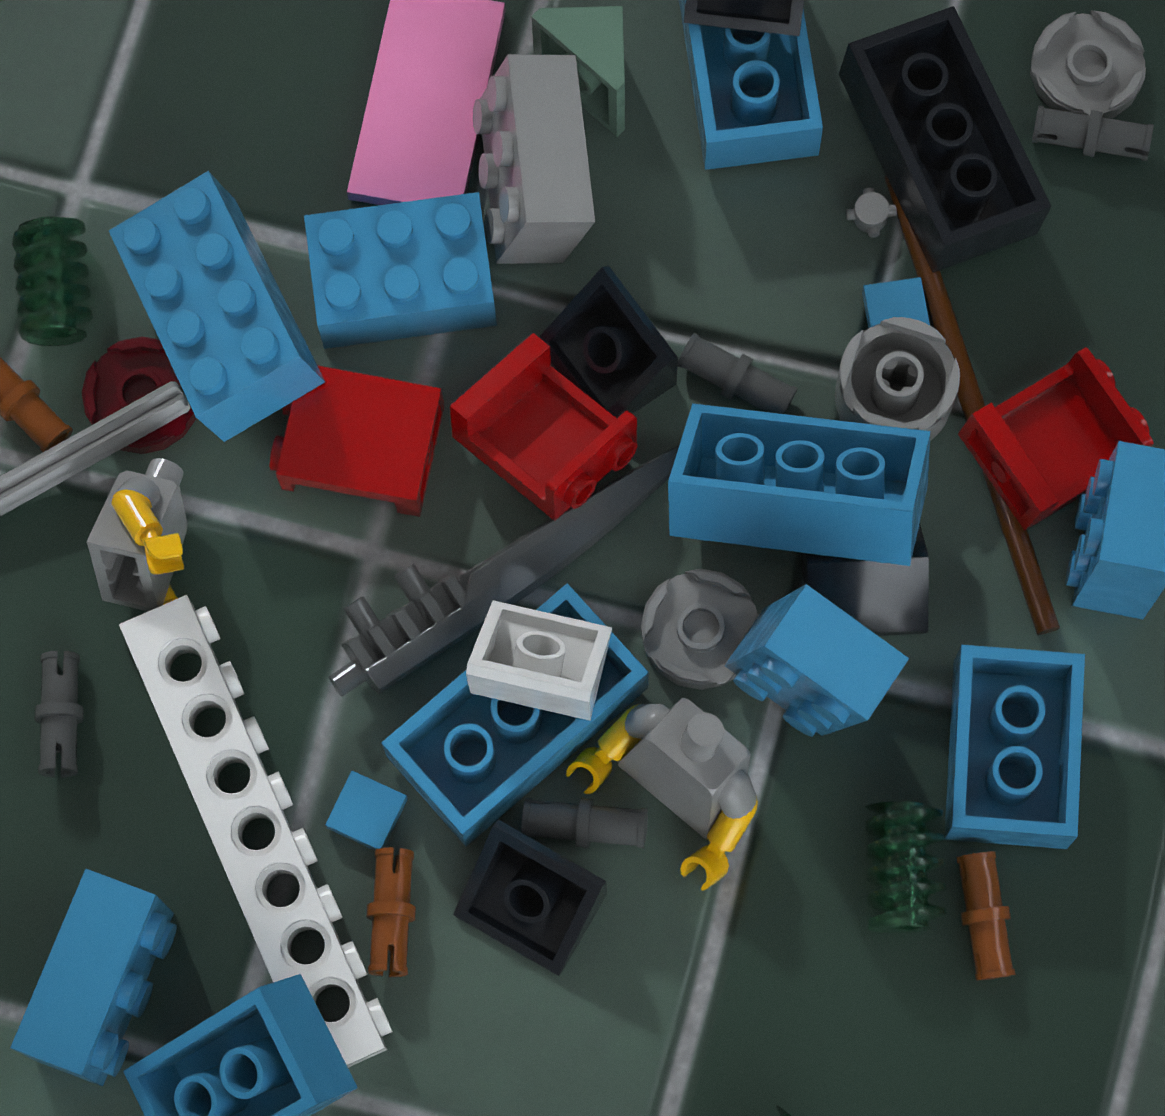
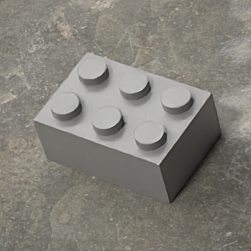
[473,54,595,264]

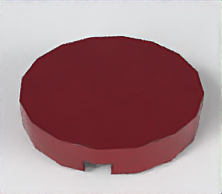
[82,336,197,454]

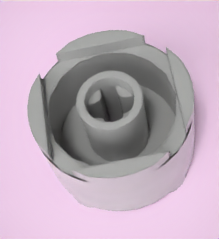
[835,317,960,441]

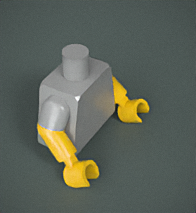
[87,458,188,611]
[566,698,758,891]

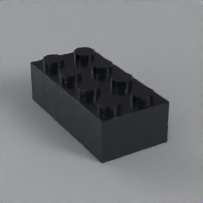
[838,6,1052,273]

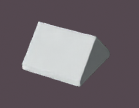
[466,600,612,721]

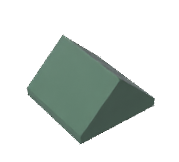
[531,6,625,137]

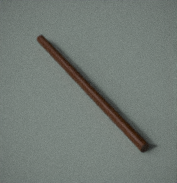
[884,176,1060,635]

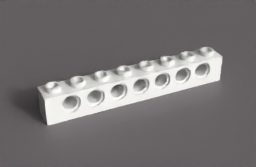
[119,595,393,1068]

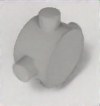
[846,188,897,238]

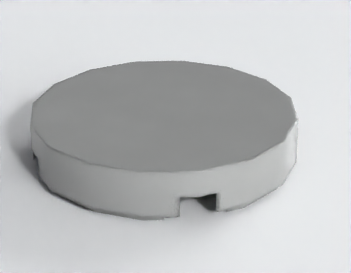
[1030,10,1146,119]
[641,569,759,690]

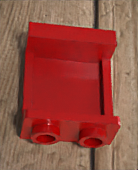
[450,333,638,521]
[958,347,1154,531]
[269,365,445,517]

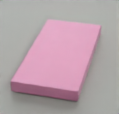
[347,0,506,205]

